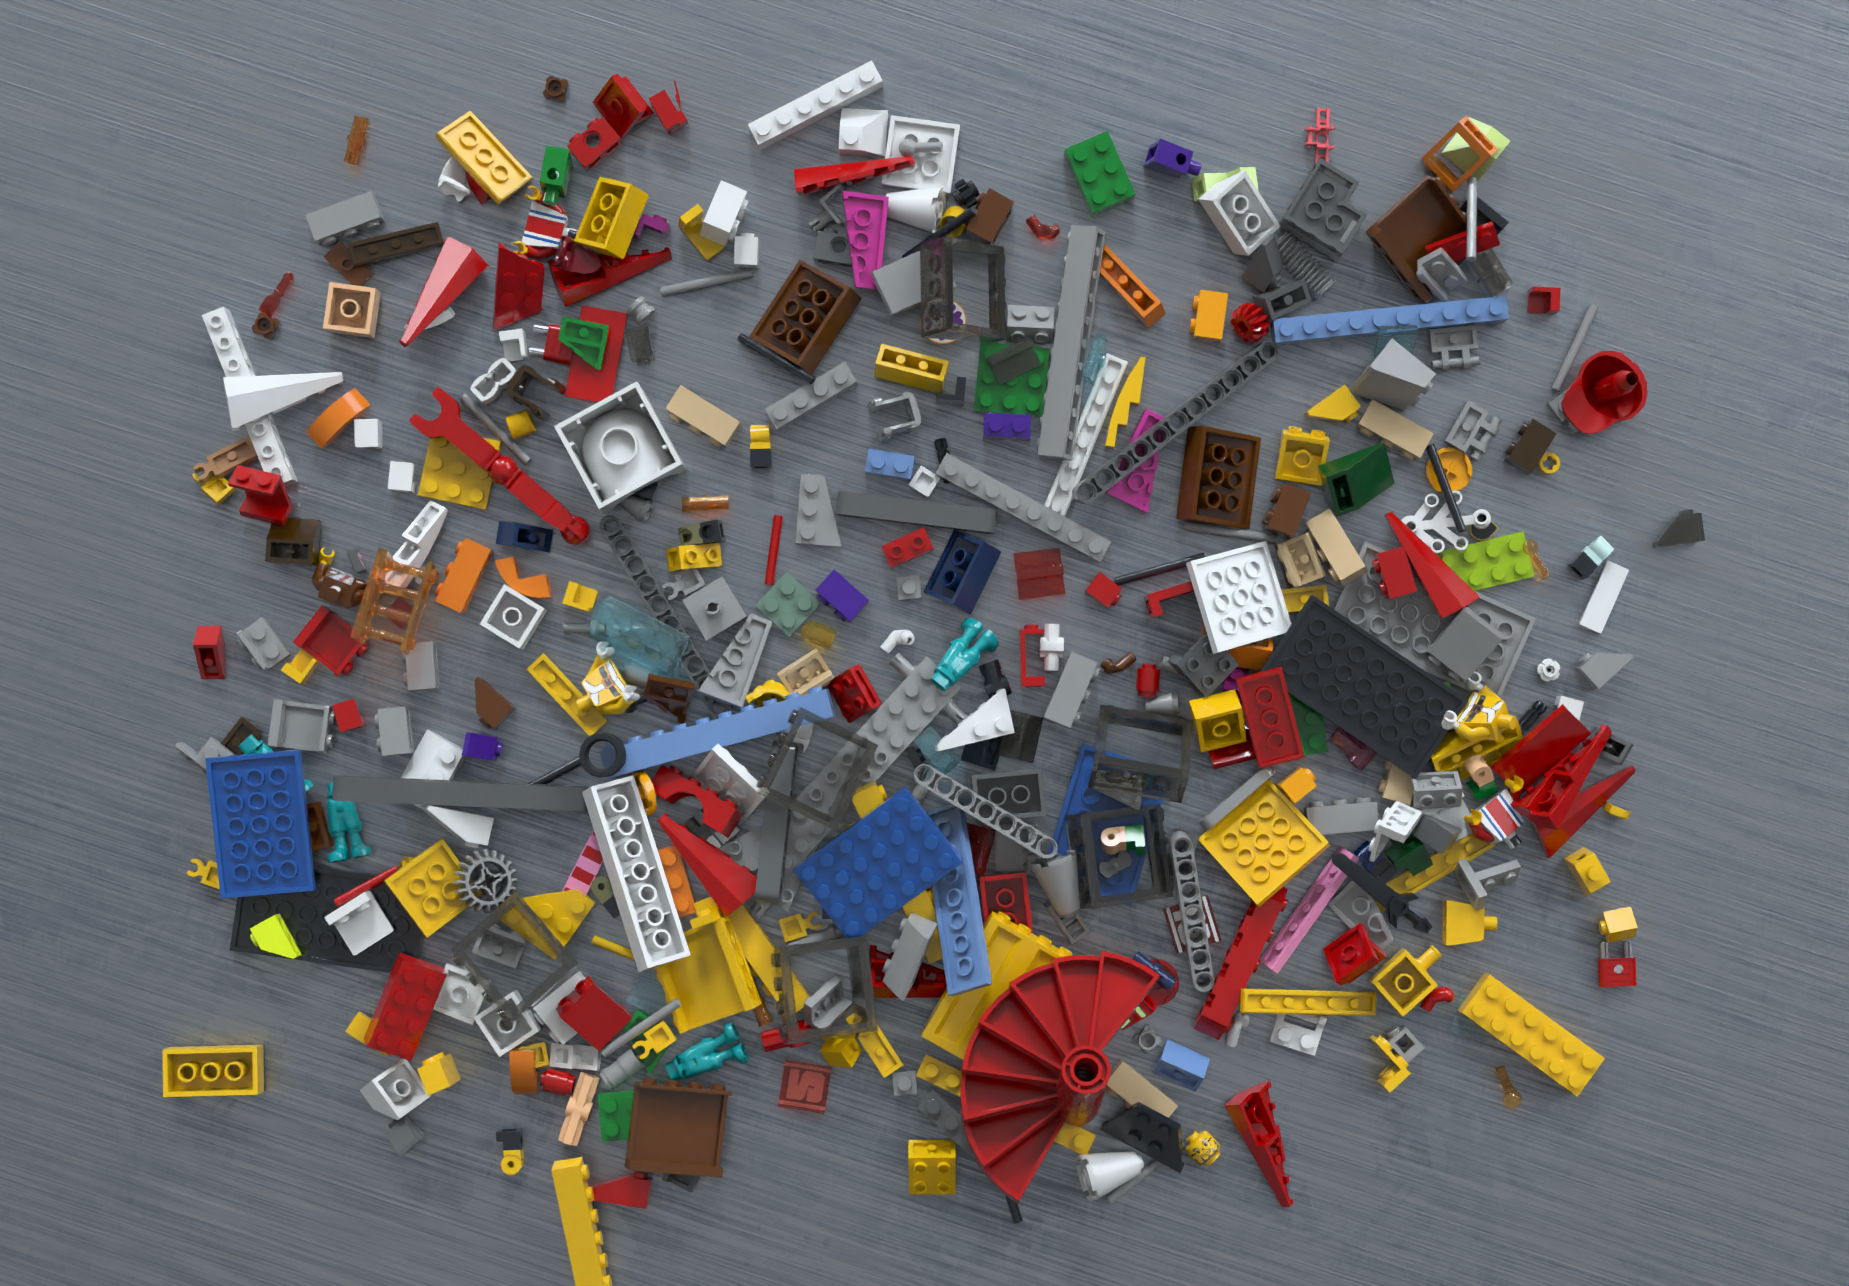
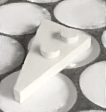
[935,689,1015,751]

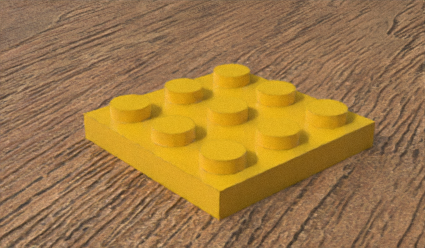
[418,437,502,510]
[384,838,483,938]

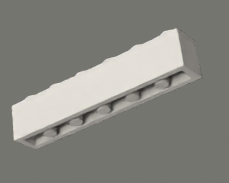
[748,60,883,150]

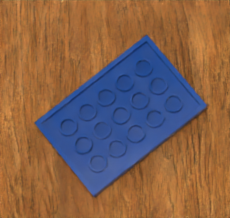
[1048,744,1172,906]
[205,749,316,899]
[793,786,963,943]

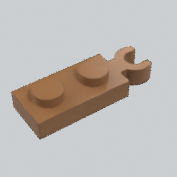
[193,436,259,483]

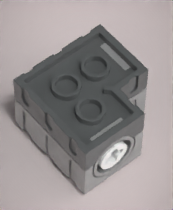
[1279,158,1367,262]

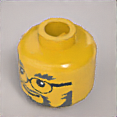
[1185,1131,1220,1166]

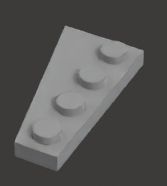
[697,614,772,709]

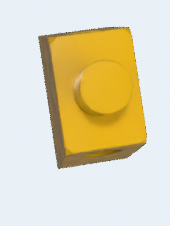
[1563,847,1611,897]
[1442,900,1497,946]

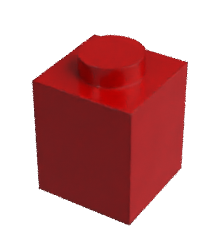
[1085,572,1122,608]

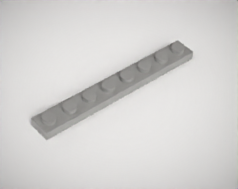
[935,453,1111,562]

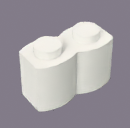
[470,358,517,405]

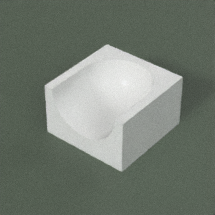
[554,382,687,514]

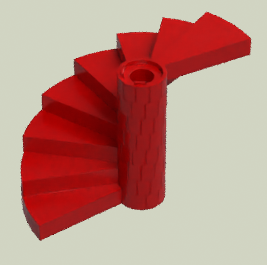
[960,951,1160,1204]

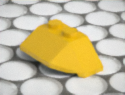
[1431,720,1523,780]

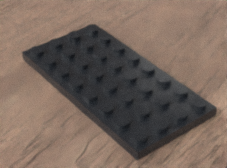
[1259,595,1469,778]
[230,867,423,973]

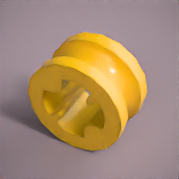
[1537,453,1560,475]

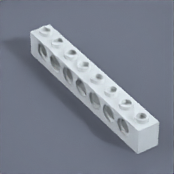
[202,307,298,487]

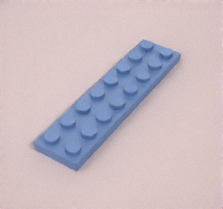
[926,801,992,996]

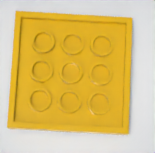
[1198,779,1331,907]

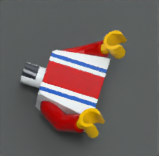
[511,186,578,259]
[1464,775,1524,849]

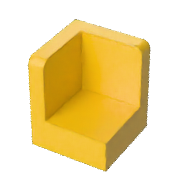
[562,581,598,613]
[281,649,321,684]
[820,1033,862,1068]

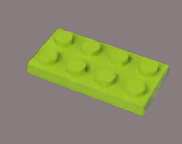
[1436,531,1535,591]

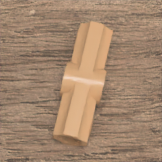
[558,1072,600,1146]

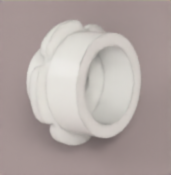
[1537,659,1560,682]

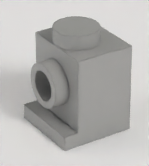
[1387,1026,1425,1063]

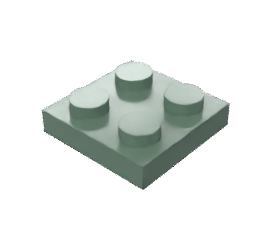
[755,572,821,637]

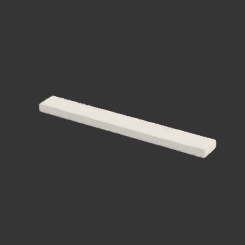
[1044,353,1128,516]

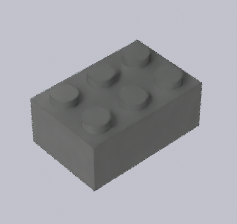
[971,769,1047,822]

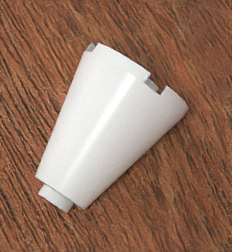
[886,187,947,233]
[1076,1151,1144,1201]

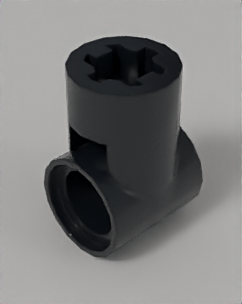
[978,659,1012,699]

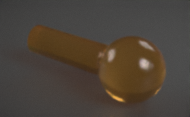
[1523,538,1551,580]
[1496,1066,1522,1108]

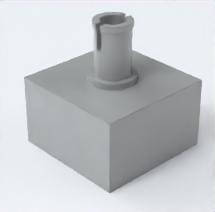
[682,576,748,642]

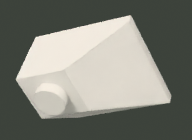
[839,108,888,157]
[360,1059,432,1120]

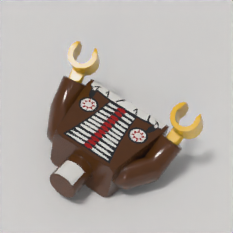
[312,547,387,608]

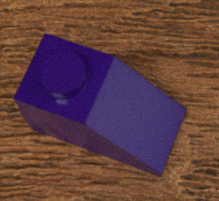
[462,732,503,761]

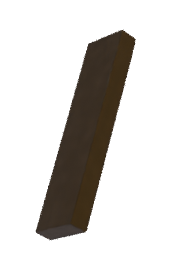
[347,222,444,267]

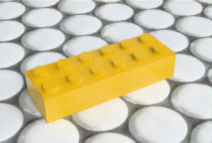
[1457,972,1605,1097]

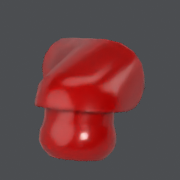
[1420,986,1455,1013]

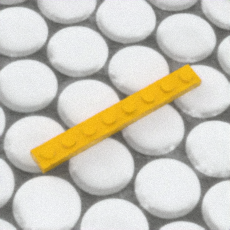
[916,1054,1096,1154]

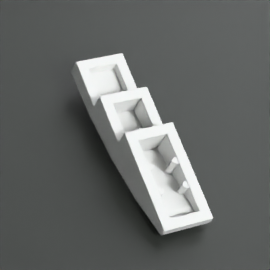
[381,500,448,595]

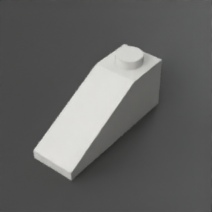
[420,805,494,848]

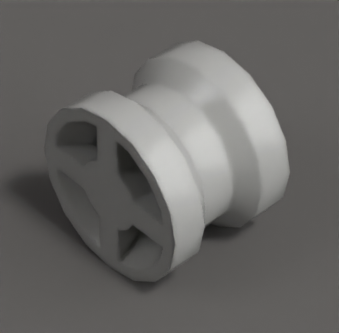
[626,296,656,326]

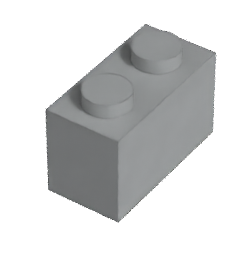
[401,641,440,691]
[374,706,414,756]

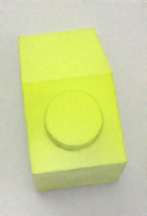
[250,914,302,959]

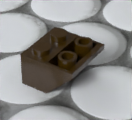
[265,518,321,566]

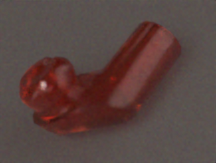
[1026,215,1060,240]

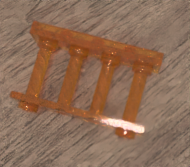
[350,548,438,656]

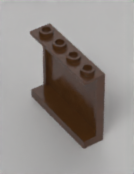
[1365,175,1467,304]
[624,1078,732,1178]

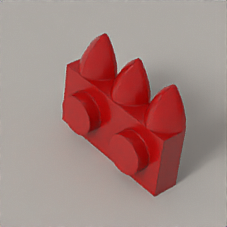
[1208,726,1256,769]

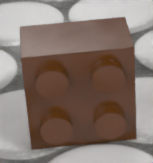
[964,188,1014,250]
[1261,483,1311,540]

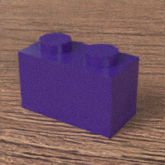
[983,413,1031,441]
[816,569,869,622]

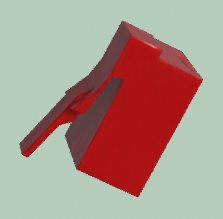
[648,80,689,135]

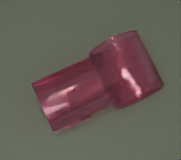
[1329,728,1377,771]

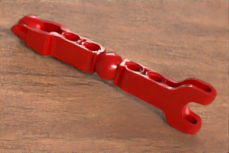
[409,387,590,545]

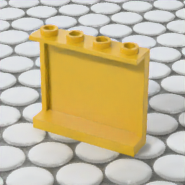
[656,915,762,1034]

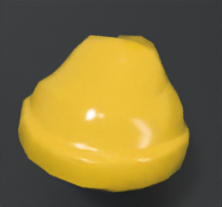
[745,680,790,708]

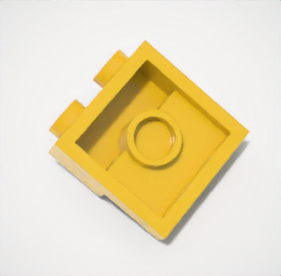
[1275,426,1330,486]

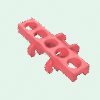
[1304,108,1335,164]

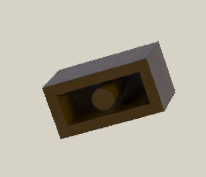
[1504,419,1557,475]

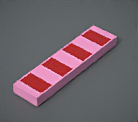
[562,829,604,895]

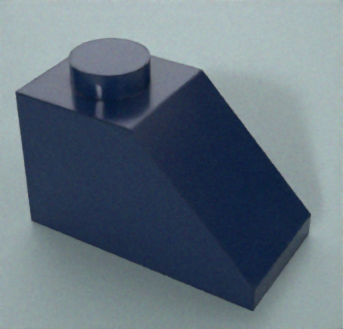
[496,521,553,553]

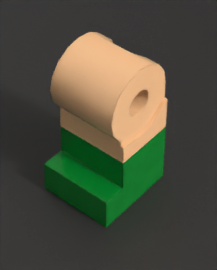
[1464,755,1498,801]
[1101,825,1145,856]

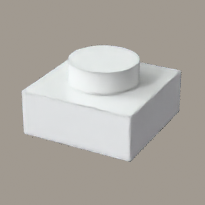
[908,465,941,498]

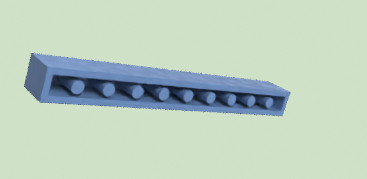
[1270,296,1509,346]
[599,686,836,779]

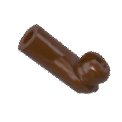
[1101,652,1137,674]

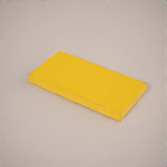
[435,111,533,205]

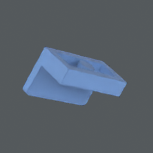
[1153,1040,1210,1092]

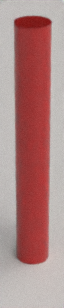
[764,515,783,585]
[334,865,399,907]

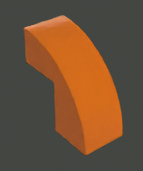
[306,388,371,449]
[495,557,553,599]
[509,1050,539,1095]

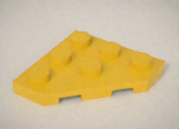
[498,888,596,960]

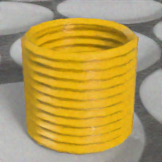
[939,206,966,238]
[505,409,536,440]

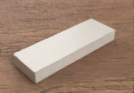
[1578,561,1629,634]

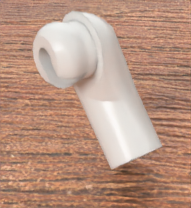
[880,630,915,654]
[1225,1013,1249,1047]

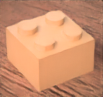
[323,282,381,338]

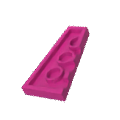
[842,191,889,291]
[1105,409,1163,513]

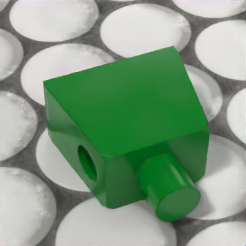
[540,145,573,206]

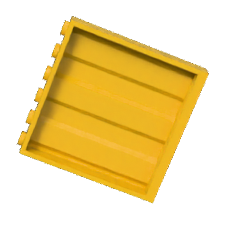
[921,911,1072,1060]

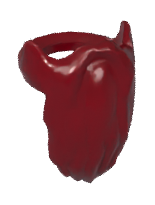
[551,236,601,274]

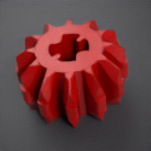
[1230,303,1270,343]

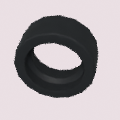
[579,733,626,778]

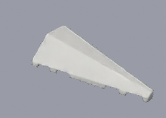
[223,372,343,431]

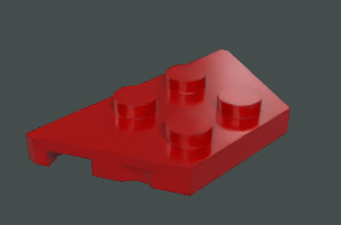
[493,243,545,329]

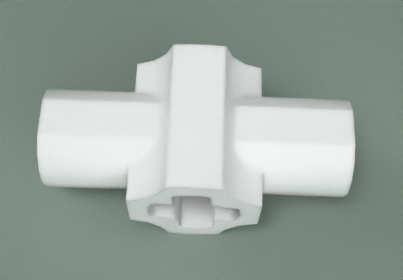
[1039,624,1064,672]

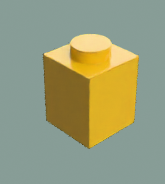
[1598,907,1638,943]

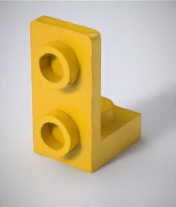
[678,204,724,261]
[666,543,722,572]

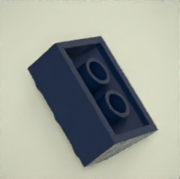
[923,530,1001,615]

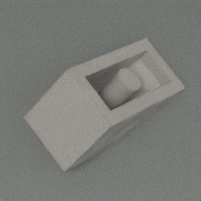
[1575,652,1634,690]

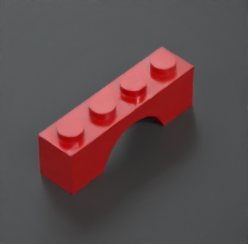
[651,764,743,838]

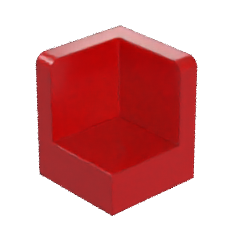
[1527,287,1561,314]
[332,699,367,733]

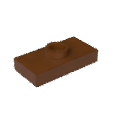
[324,240,374,286]

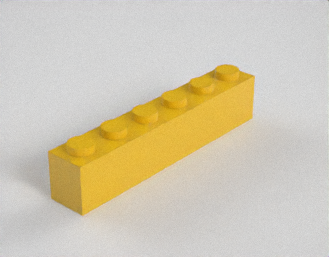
[722,903,810,1018]
[551,1157,612,1286]

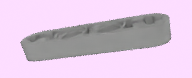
[1199,766,1276,831]

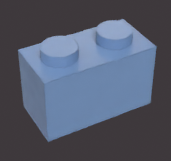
[865,448,915,482]

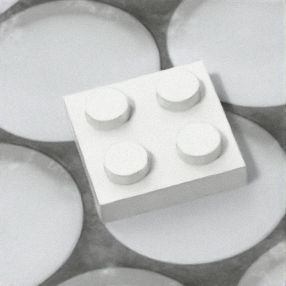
[433,963,491,1025]

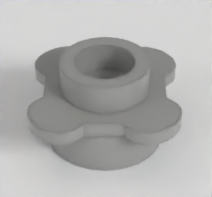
[1133,1026,1161,1054]

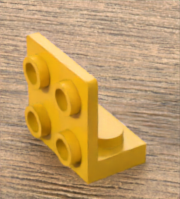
[1369,1035,1411,1093]
[908,1140,956,1195]

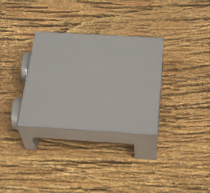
[267,699,336,753]

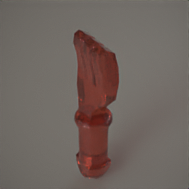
[259,272,294,318]

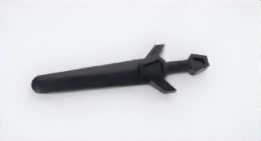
[1332,852,1432,934]

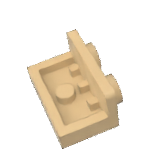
[1277,532,1326,588]
[777,648,834,696]

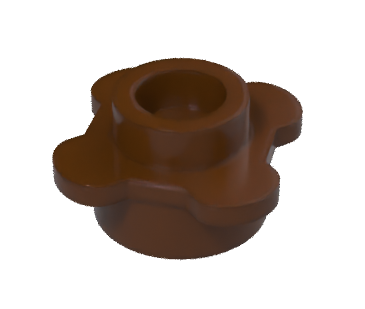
[543,76,569,102]
[252,312,280,339]

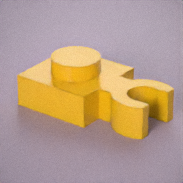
[192,471,235,506]
[187,859,220,890]
[778,911,822,942]
[632,1020,677,1059]

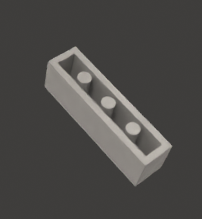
[765,362,858,432]

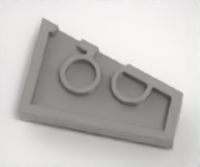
[795,474,842,547]
[1328,880,1394,950]

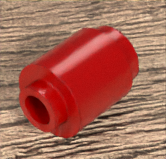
[1136,663,1161,697]
[540,1068,576,1096]

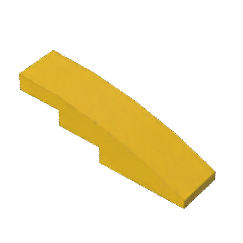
[1104,357,1146,449]

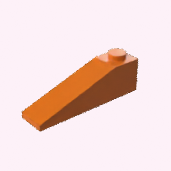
[1100,244,1166,329]

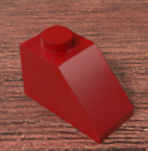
[193,626,225,679]

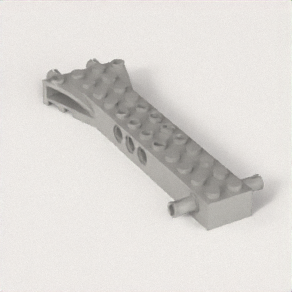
[719,653,968,918]

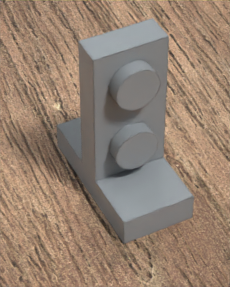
[1454,858,1521,911]

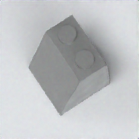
[1350,339,1436,411]
[1426,607,1505,682]

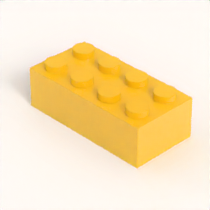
[162,1045,264,1097]

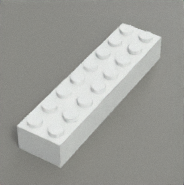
[582,775,690,972]

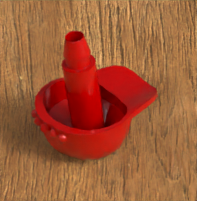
[1561,350,1648,434]

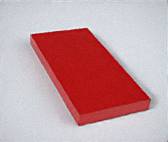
[565,305,628,403]
[1235,667,1305,769]
[1491,704,1591,795]

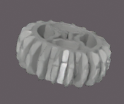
[453,849,518,913]

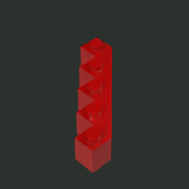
[1193,887,1288,1040]

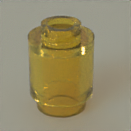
[801,620,837,649]

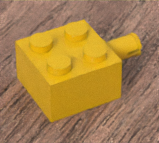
[1189,689,1247,753]
[1367,945,1442,1017]

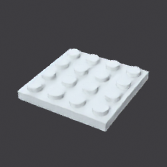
[1186,541,1291,654]

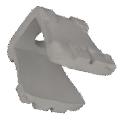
[868,392,921,442]

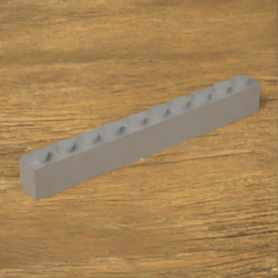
[1037,225,1106,461]

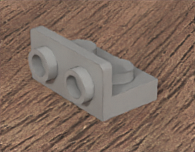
[1416,247,1467,302]
[237,617,291,671]
[1410,771,1463,809]

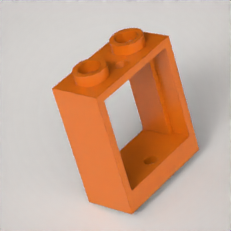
[1421,116,1499,192]

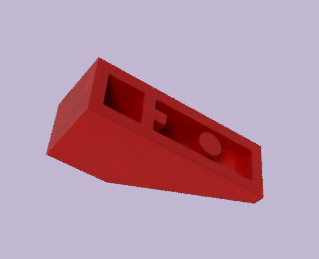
[589,1171,653,1209]

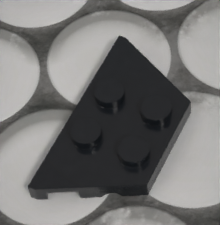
[1100,1102,1184,1173]

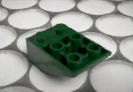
[1318,442,1395,517]

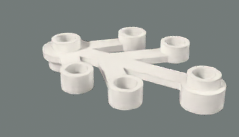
[1401,491,1491,554]

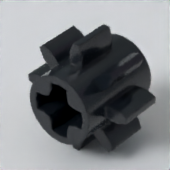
[951,179,980,209]

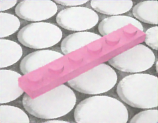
[1260,846,1359,974]

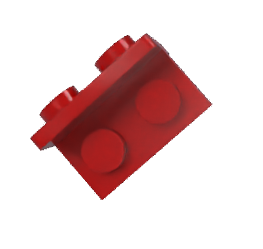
[827,664,882,723]

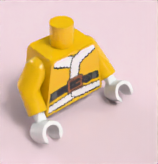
[576,642,640,715]
[1441,671,1517,742]

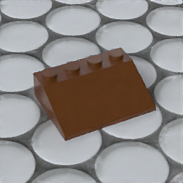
[749,260,862,374]
[1176,426,1261,529]

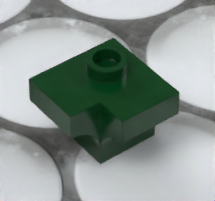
[1384,831,1433,876]

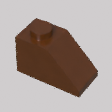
[475,677,516,729]

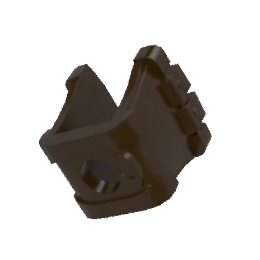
[506,365,566,421]

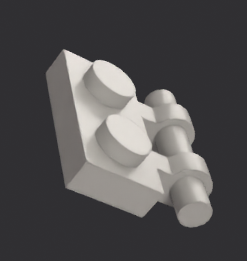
[1428,325,1479,371]
[1444,401,1501,461]

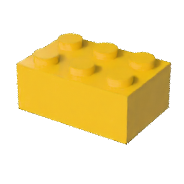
[574,177,649,259]

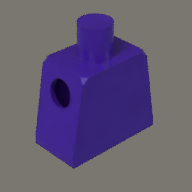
[1143,138,1202,178]

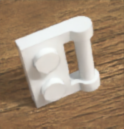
[1269,1014,1327,1056]

